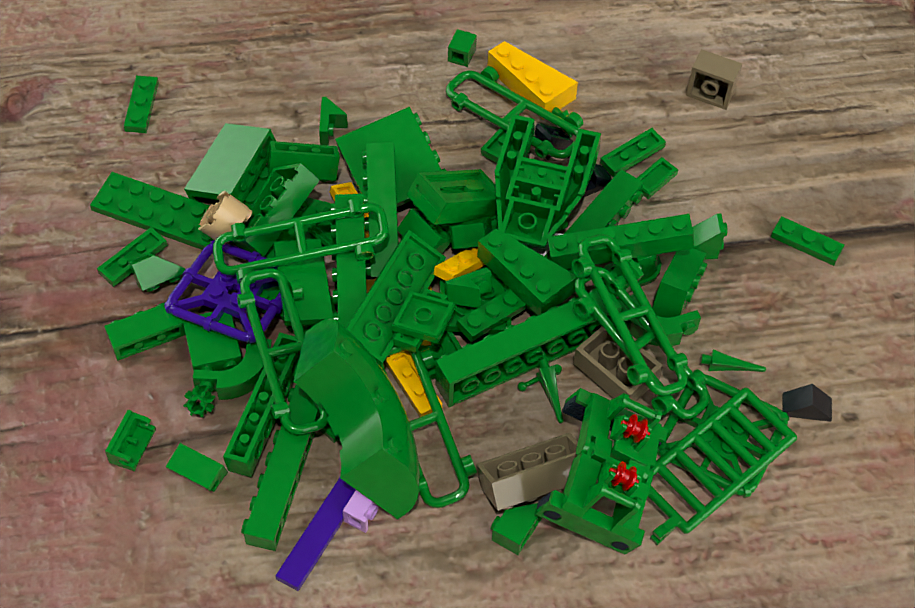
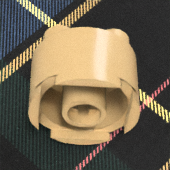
[198,191,252,245]

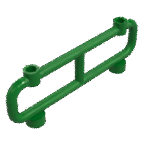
[445,66,583,159]
[213,198,389,285]
[572,234,688,396]
[573,267,710,419]
[237,268,329,435]
[380,345,477,508]

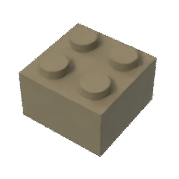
[686,49,742,110]

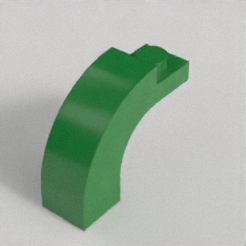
[617,294,701,346]
[193,339,273,400]

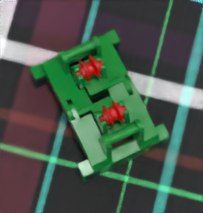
[535,388,668,555]

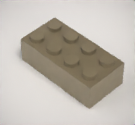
[476,433,578,510]

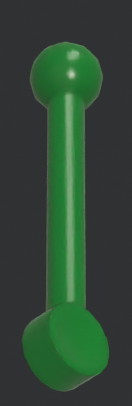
[518,364,562,391]

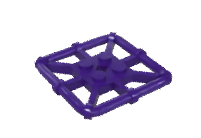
[164,240,282,344]

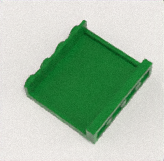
[335,106,446,207]

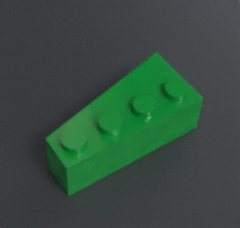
[231,163,319,257]
[477,228,577,315]

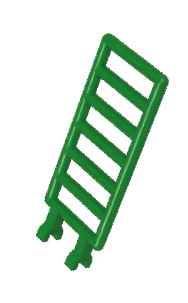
[647,387,797,545]

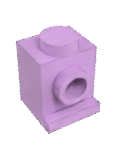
[343,490,378,533]

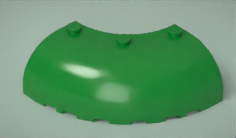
[294,318,419,519]

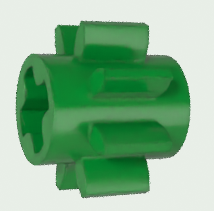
[183,385,216,418]

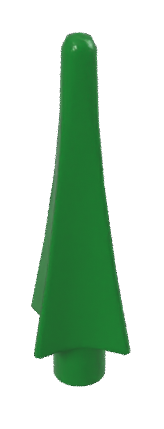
[700,349,766,372]
[536,359,563,423]

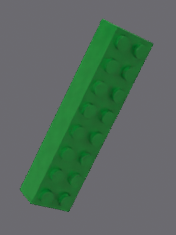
[435,286,622,408]

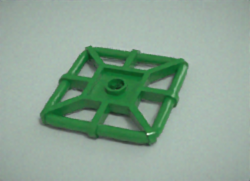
[657,374,790,498]

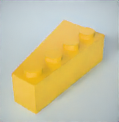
[487,41,578,120]

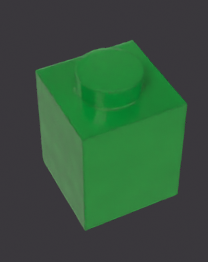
[448,29,477,67]

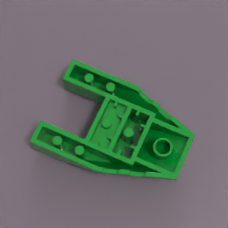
[495,114,601,248]

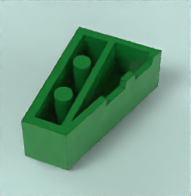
[652,248,708,318]

